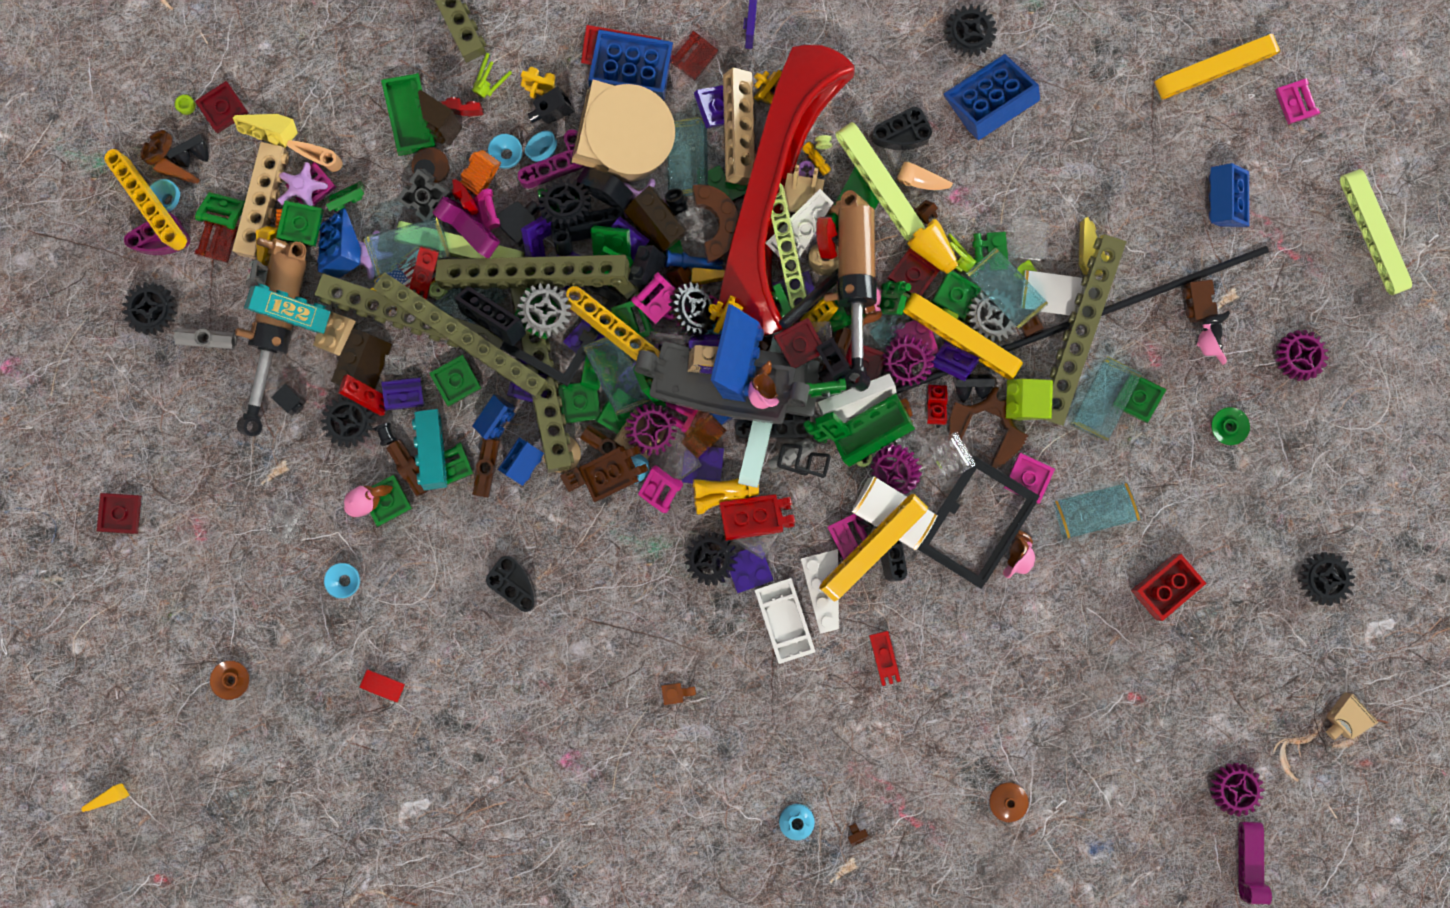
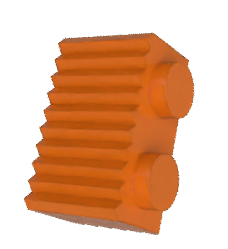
[460,150,501,196]

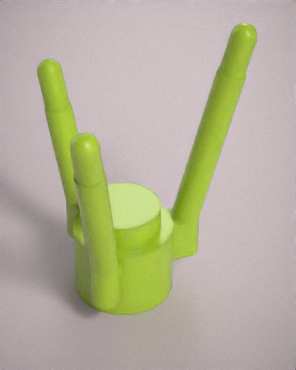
[472,53,512,98]
[948,233,976,273]

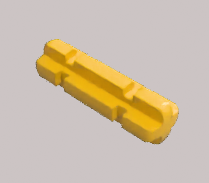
[802,142,831,176]

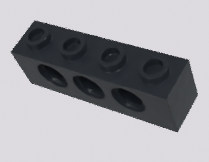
[454,286,526,346]

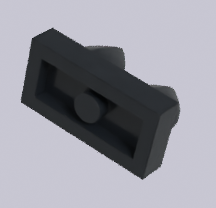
[167,133,209,167]
[953,374,995,403]

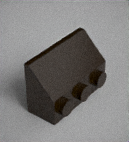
[418,90,462,146]
[624,186,689,254]
[331,328,393,389]

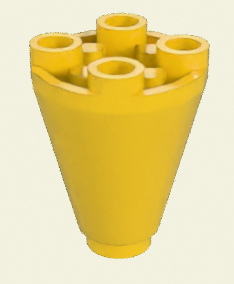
[907,218,958,274]

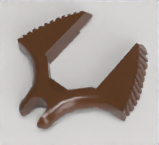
[949,387,1029,469]

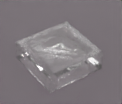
[384,355,406,375]

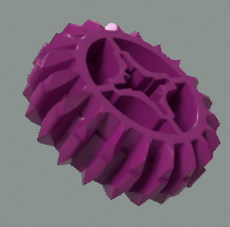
[1274,330,1329,381]
[882,334,935,386]
[624,403,677,456]
[870,444,922,494]
[1209,762,1265,817]

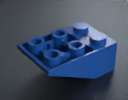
[317,208,361,279]

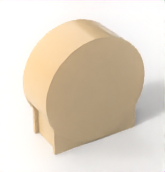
[571,80,675,183]

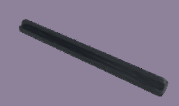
[779,268,838,329]

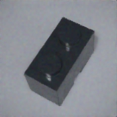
[628,245,667,291]

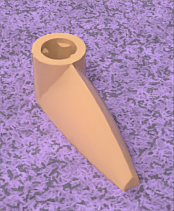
[286,140,343,172]
[896,162,953,190]

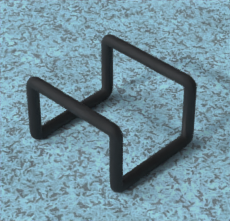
[777,443,831,478]

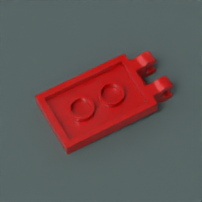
[719,494,795,541]

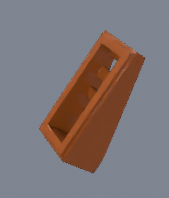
[154,158,200,184]

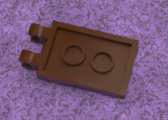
[579,446,649,502]

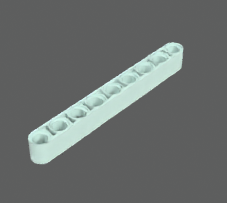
[738,328,787,488]

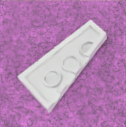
[766,189,834,270]
[800,549,839,634]

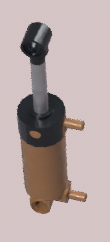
[824,190,877,392]
[235,237,307,436]

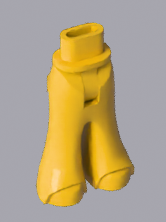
[693,479,759,514]

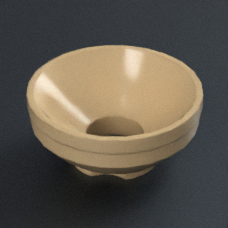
[808,243,838,276]

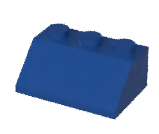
[1209,163,1249,227]

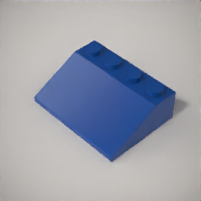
[588,30,673,101]
[944,54,1040,141]
[711,304,764,402]

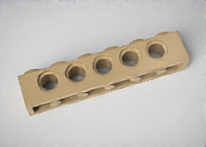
[723,68,756,186]
[232,142,289,259]

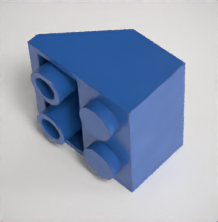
[472,394,517,440]
[498,437,544,486]

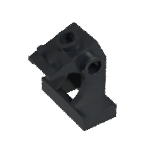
[816,337,851,383]

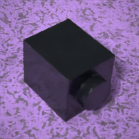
[271,384,306,415]

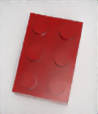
[1131,553,1207,621]

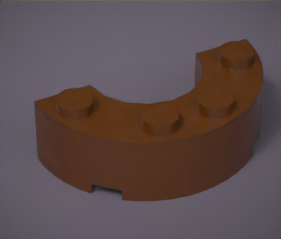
[692,185,739,264]

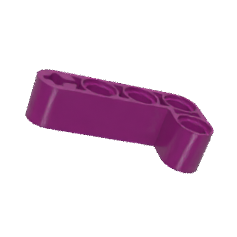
[517,129,585,189]
[432,196,500,259]
[1238,822,1272,905]

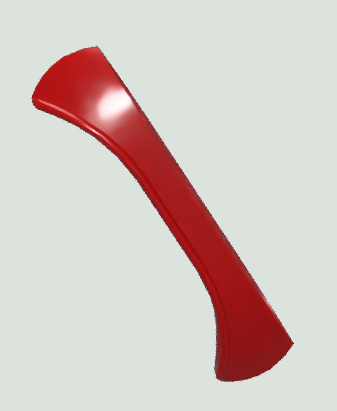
[716,45,855,336]

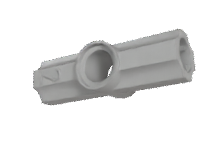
[174,328,237,349]

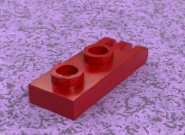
[409,246,439,300]
[338,374,386,416]
[869,631,901,686]

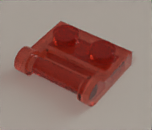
[670,31,718,81]
[194,221,238,263]

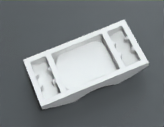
[755,578,815,664]

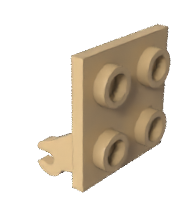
[780,164,825,213]

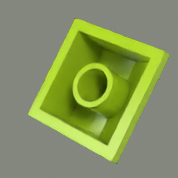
[1006,379,1053,421]

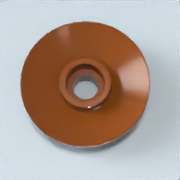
[210,661,249,700]
[989,783,1029,822]

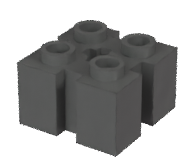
[396,169,453,223]

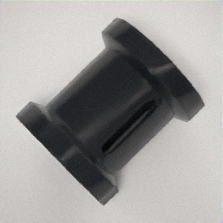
[374,422,397,446]

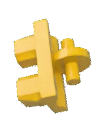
[521,66,555,99]
[753,70,782,105]
[708,295,743,334]

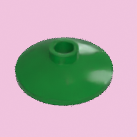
[1211,407,1250,445]

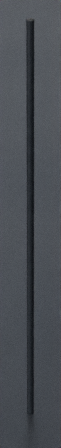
[896,246,1269,394]

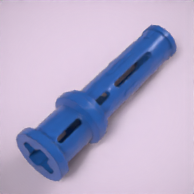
[664,250,723,270]

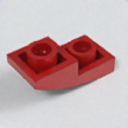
[441,97,484,116]
[452,179,479,215]
[816,217,838,259]
[927,384,948,425]
[359,669,405,702]

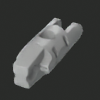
[768,438,815,474]

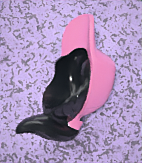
[1197,311,1230,365]

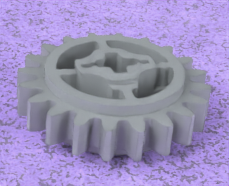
[517,283,571,338]
[966,290,1019,342]

